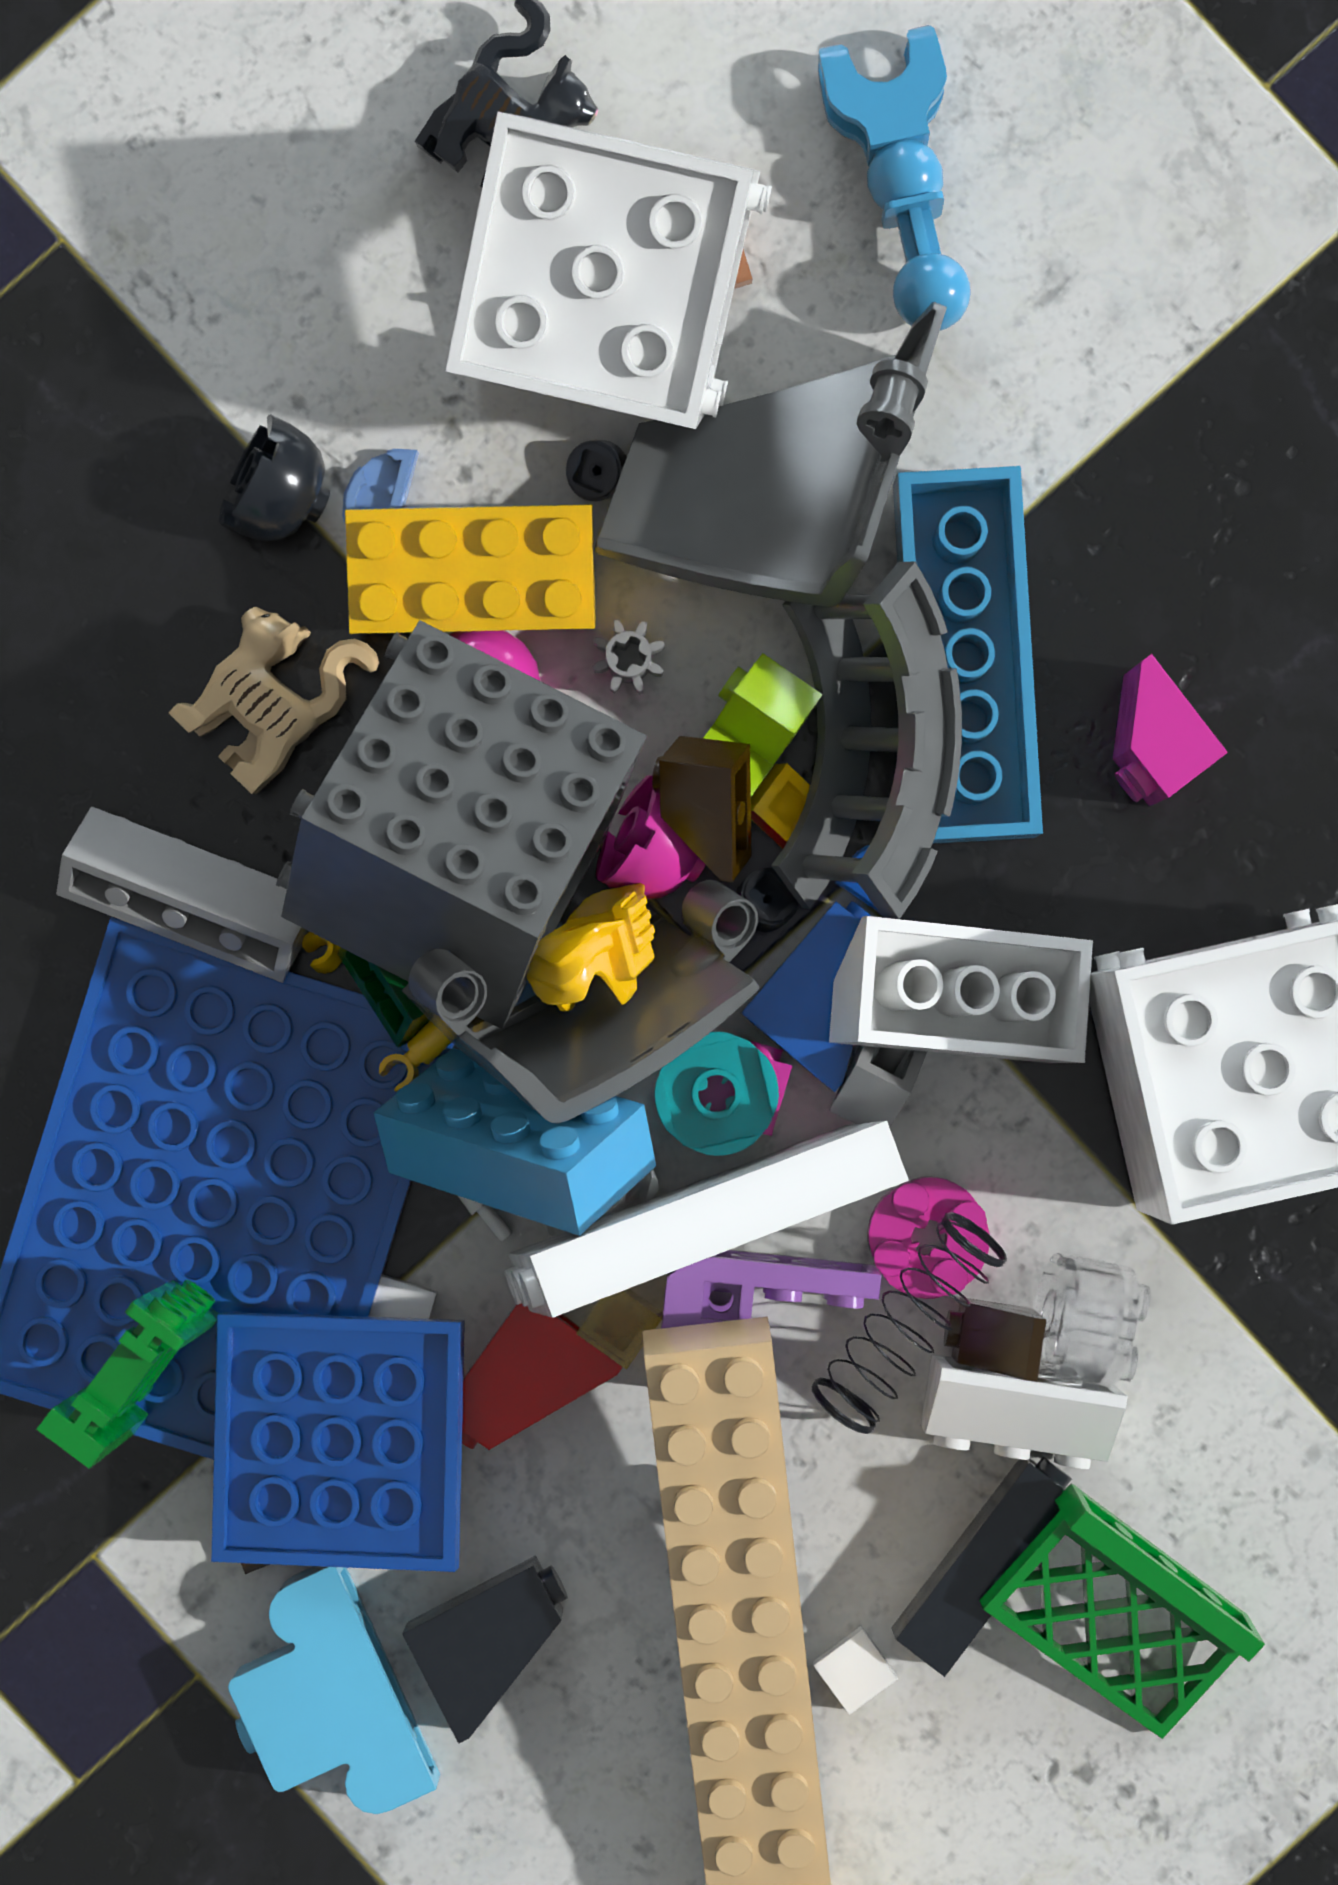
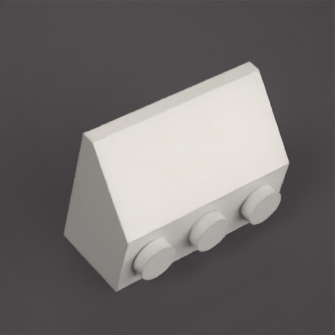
[920,1354,1128,1469]

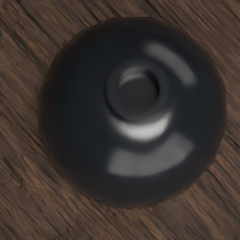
[219,414,330,541]

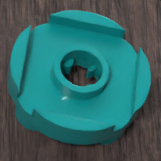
[655,1032,779,1156]

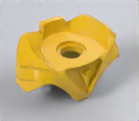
[526,883,655,1012]

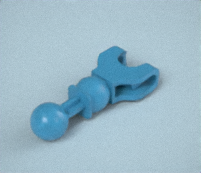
[818,25,971,331]

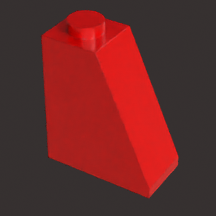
[462,1303,625,1450]

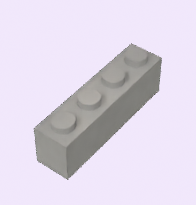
[56,806,309,983]

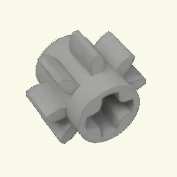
[592,620,665,695]

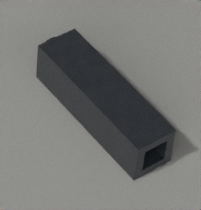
[891,1456,1072,1677]

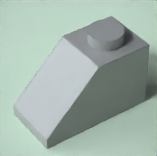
[829,1045,927,1128]

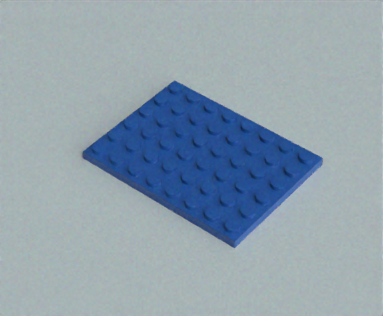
[0,917,454,1460]

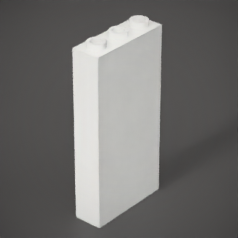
[504,1121,909,1318]

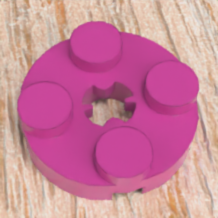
[867,1176,990,1299]

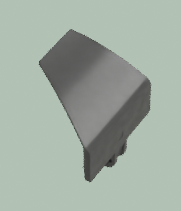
[594,302,947,607]

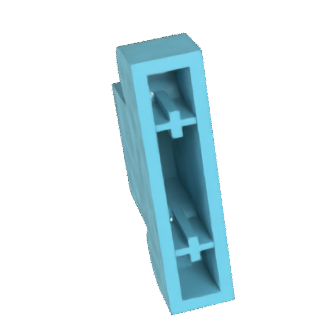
[228,1566,441,1814]

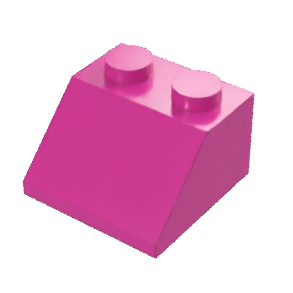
[1113,654,1228,806]

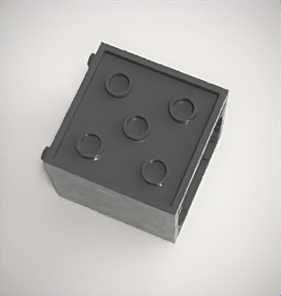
[276,620,647,1029]

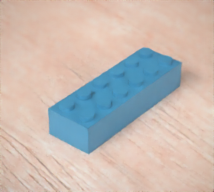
[893,466,1043,844]

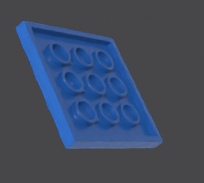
[211,1312,465,1572]

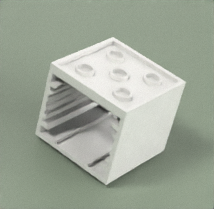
[445,112,772,429]
[1089,904,1338,1224]

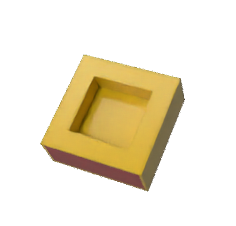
[751,763,810,849]

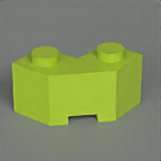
[703,653,823,797]

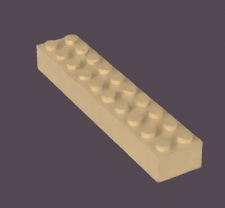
[642,1316,831,1885]

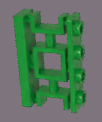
[36,1279,219,1469]

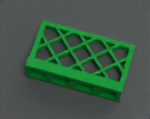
[980,1483,1265,1739]

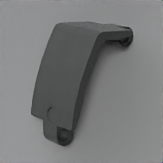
[401,880,760,1123]

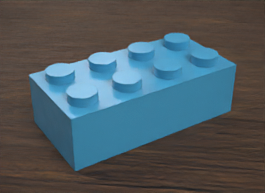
[373,1048,656,1236]

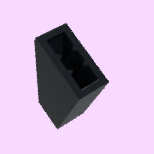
[402,1555,568,1744]

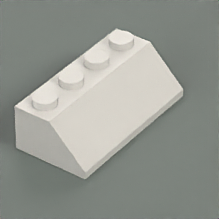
[829,916,1093,1063]

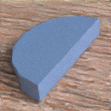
[342,449,419,522]

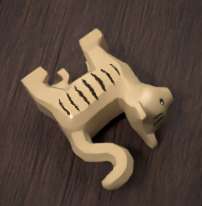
[169,607,379,795]

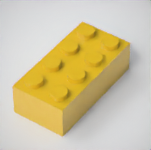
[345,504,596,634]

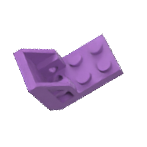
[661,1250,882,1329]

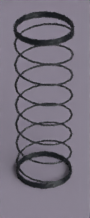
[811,1212,1007,1434]

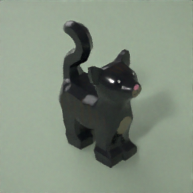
[415,0,598,188]

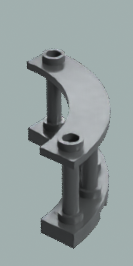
[771,561,962,919]

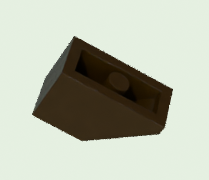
[652,736,752,882]
[944,1297,1047,1382]

